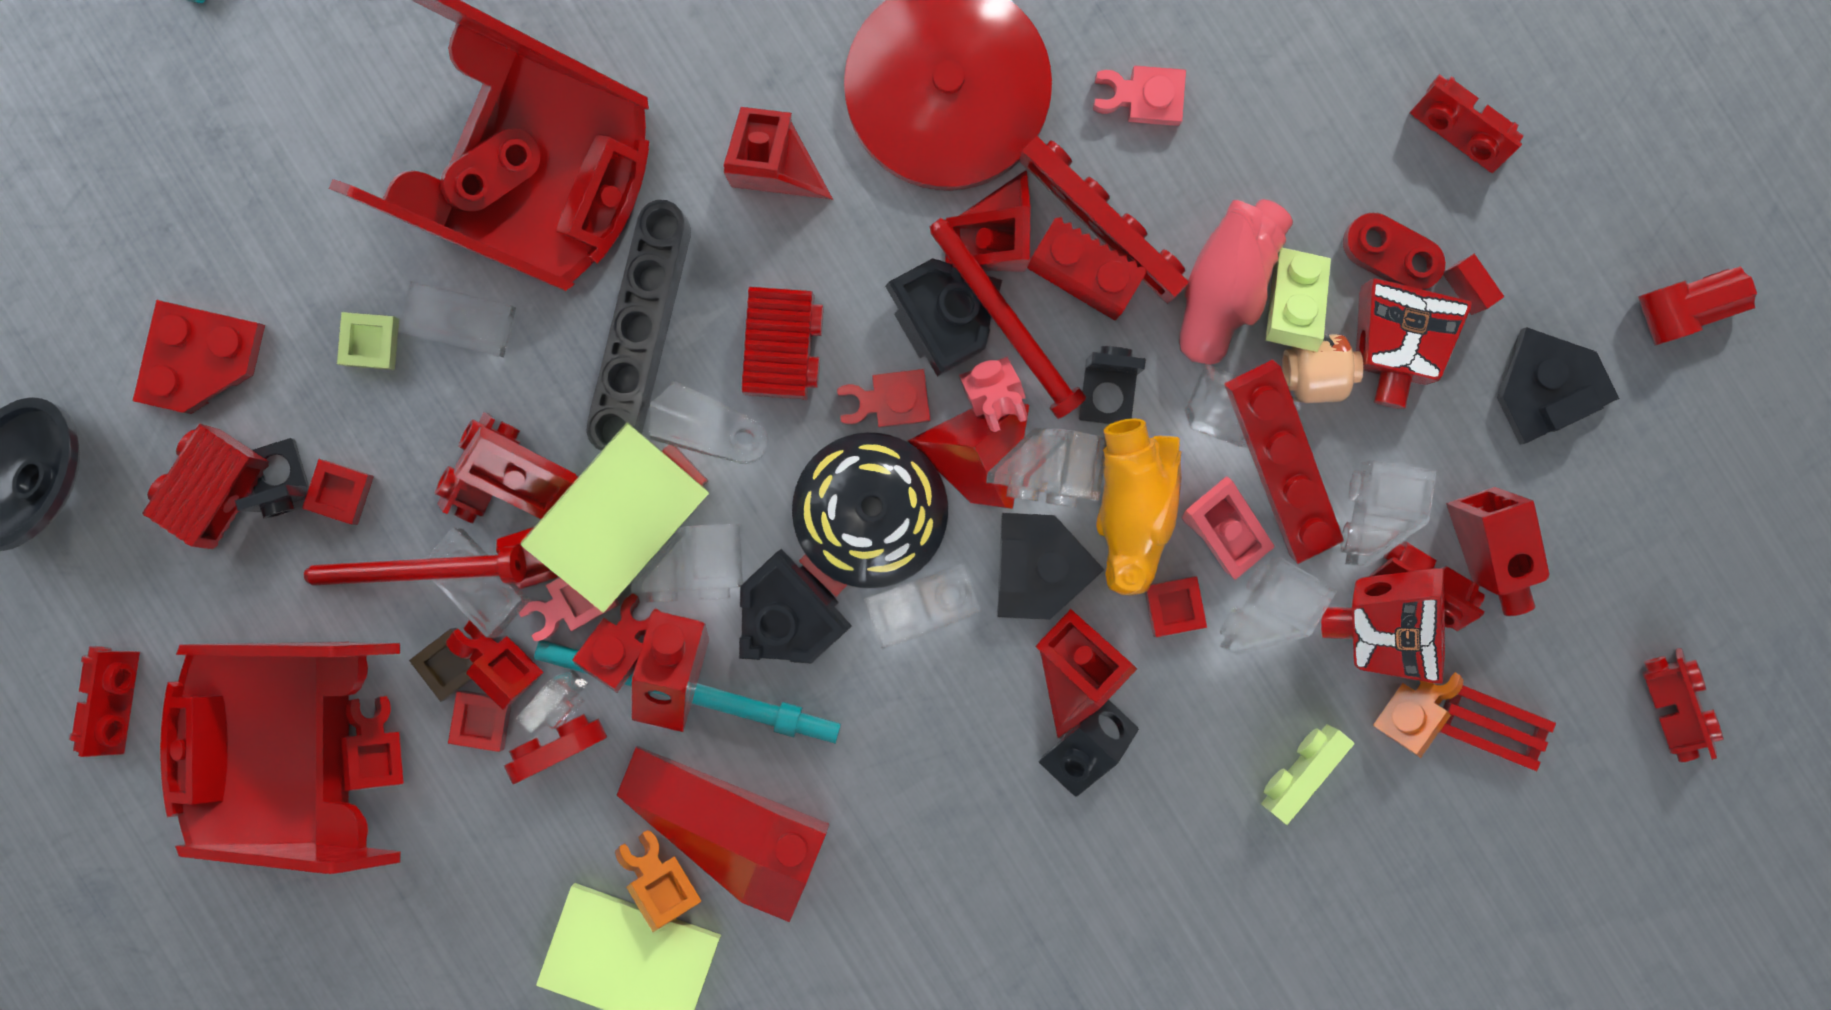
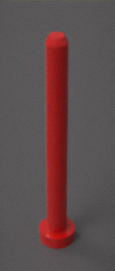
[929,218,1087,419]
[304,546,526,586]

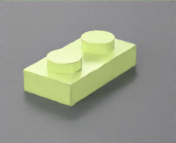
[1265,247,1331,352]
[1261,724,1355,825]

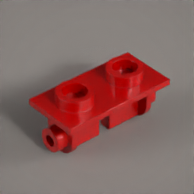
[1409,74,1524,174]
[435,412,521,523]
[1369,540,1485,632]
[69,646,140,757]
[1642,648,1724,762]

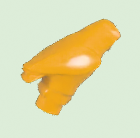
[1096,418,1182,596]

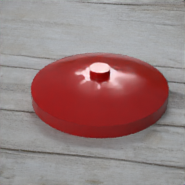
[844,0,1052,191]

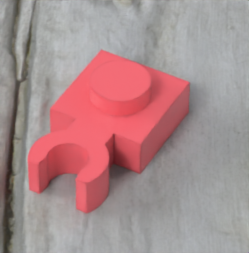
[1093,66,1186,126]
[959,357,1027,432]
[518,578,620,641]

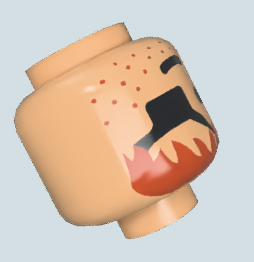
[1282,334,1363,403]

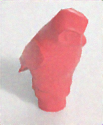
[1179,199,1293,365]

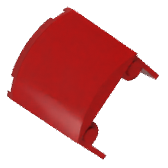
[328,0,650,291]
[160,642,401,874]

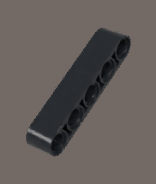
[586,200,691,451]

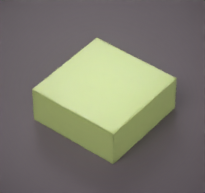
[337,312,399,370]

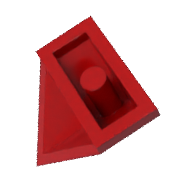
[724,107,834,200]
[945,169,1031,272]
[907,404,1029,509]
[1035,609,1137,739]

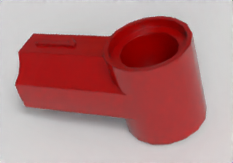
[1638,266,1757,346]

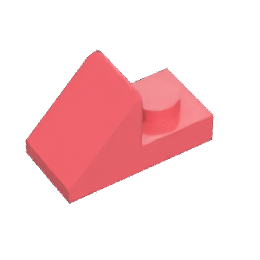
[1181,476,1275,580]

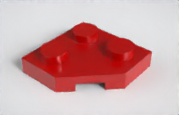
[132,300,265,414]

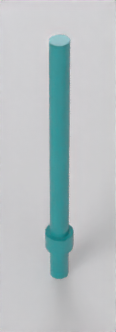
[534,640,841,744]

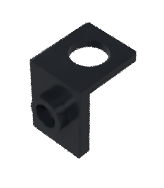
[1079,346,1146,424]
[235,438,309,519]
[1039,700,1139,797]

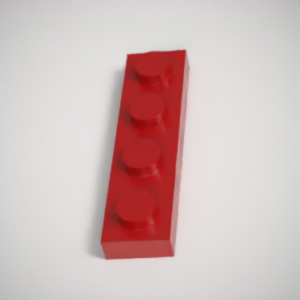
[1019,136,1189,304]
[1224,359,1344,564]

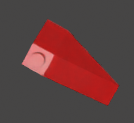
[616,746,829,922]

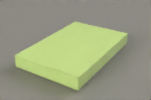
[521,422,709,613]
[536,883,721,1010]

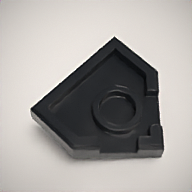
[885,258,1003,377]
[1497,327,1620,445]
[997,513,1104,620]
[739,548,852,664]

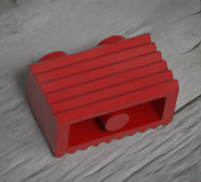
[1027,217,1146,321]
[742,287,824,400]
[142,424,269,550]

